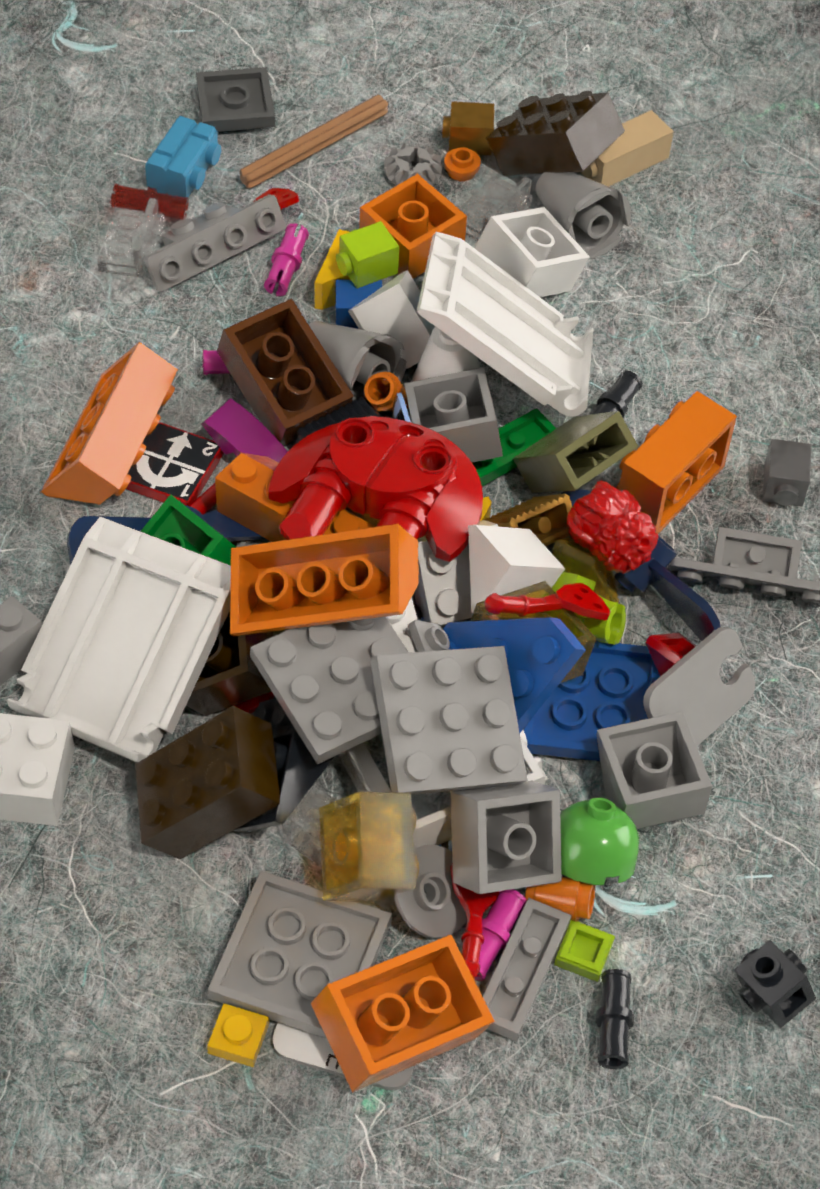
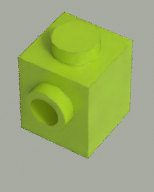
[336,221,399,288]

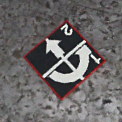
[126,422,224,506]

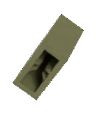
[512,411,639,493]

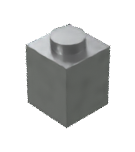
[762,439,812,507]

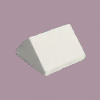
[348,270,436,369]
[468,525,565,615]

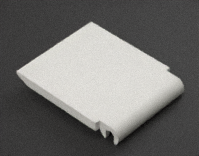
[416,231,594,417]
[7,517,231,763]

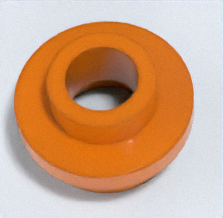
[444,147,481,181]

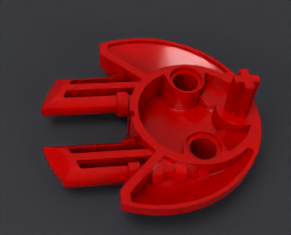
[268,416,483,563]

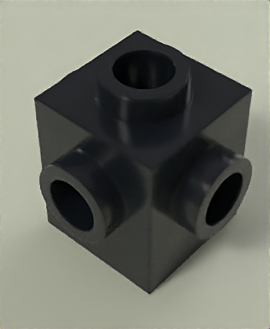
[734,940,817,1029]

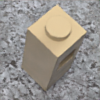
[581,110,674,186]

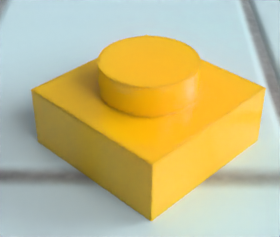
[207,1003,269,1068]

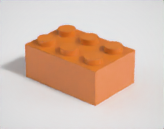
[616,391,737,534]
[310,935,495,1093]

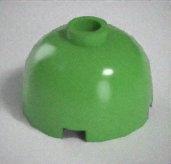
[560,798,640,885]

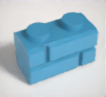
[145,116,221,201]

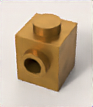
[442,101,495,156]

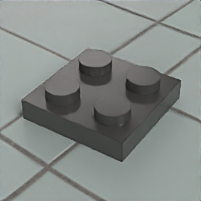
[196,67,275,132]

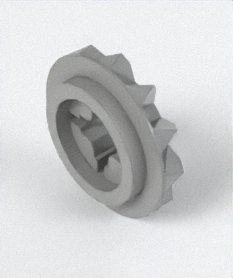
[384,142,442,185]

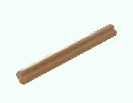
[239,95,388,188]

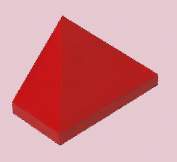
[645,632,697,677]

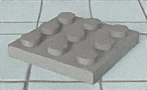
[250,617,409,764]
[370,646,528,797]
[208,871,392,1039]

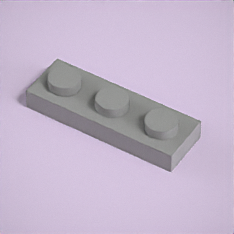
[483,898,572,1042]

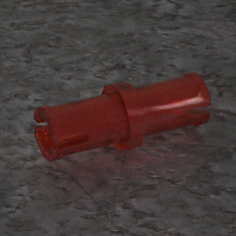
[111,183,189,220]

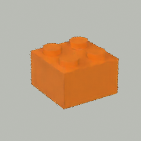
[359,173,467,279]

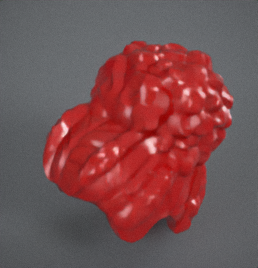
[567,480,659,574]

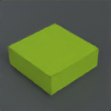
[554,920,615,982]

